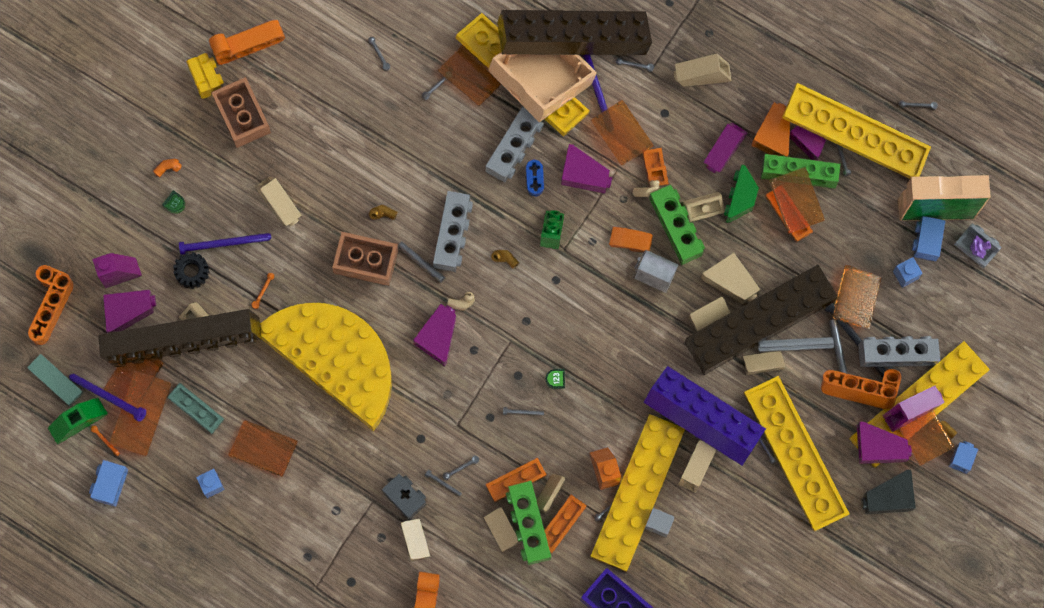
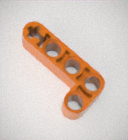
[209,20,285,65]
[28,265,74,345]
[821,369,901,409]
[414,572,440,608]

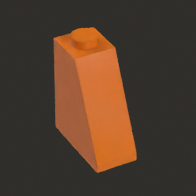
[751,102,790,157]
[589,447,621,490]

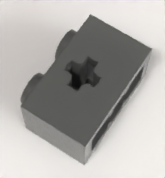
[382,474,426,520]

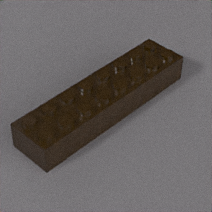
[497,10,652,55]
[685,265,838,375]
[98,309,262,367]

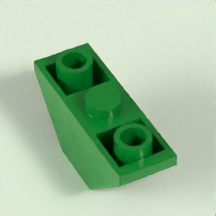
[724,165,759,223]
[540,210,565,249]
[48,398,108,445]

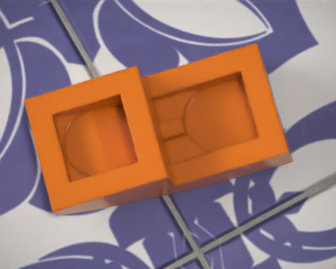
[642,148,669,187]
[609,227,653,253]

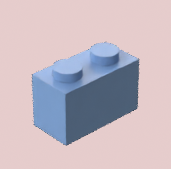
[912,216,945,261]
[89,460,128,507]

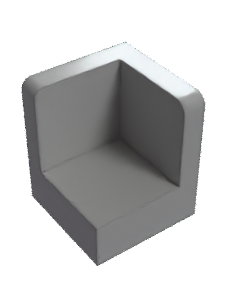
[645,508,674,537]

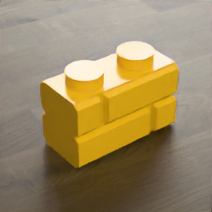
[186,53,224,99]

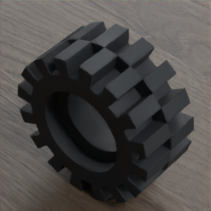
[173,252,209,289]

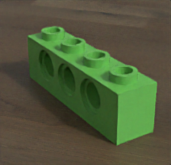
[760,154,840,188]
[649,185,705,265]
[506,481,551,565]

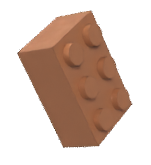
[211,77,271,148]
[332,232,398,286]

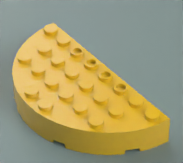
[260,303,392,431]

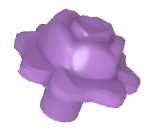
[970,236,991,259]

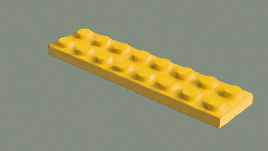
[456,13,590,137]
[782,83,931,179]
[849,341,990,468]
[743,376,850,532]
[590,414,685,572]

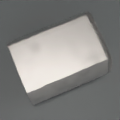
[633,250,678,293]

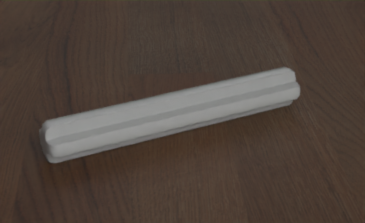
[758,337,834,352]

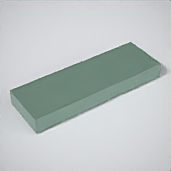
[27,354,83,406]
[167,383,225,434]

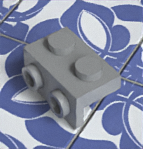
[954,223,1002,269]

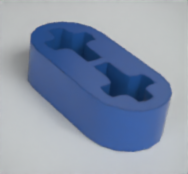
[526,160,544,197]

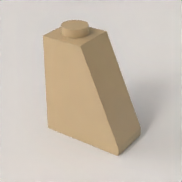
[674,54,732,87]
[255,176,302,227]
[701,253,760,304]
[678,440,716,493]

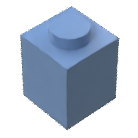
[893,257,923,288]
[948,441,978,474]
[196,469,225,498]

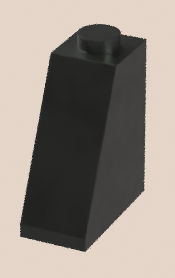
[861,469,916,515]

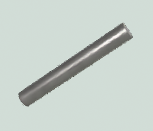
[398,241,445,283]
[829,320,848,374]

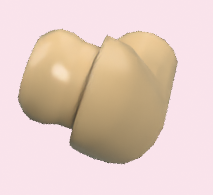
[633,180,661,197]
[447,292,475,311]

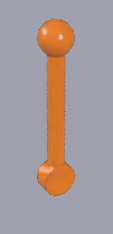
[252,273,274,309]
[90,425,120,457]

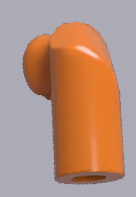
[153,158,182,178]

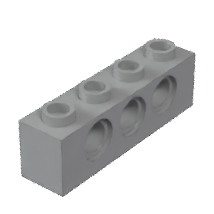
[485,106,544,183]
[433,191,473,272]
[858,336,940,367]

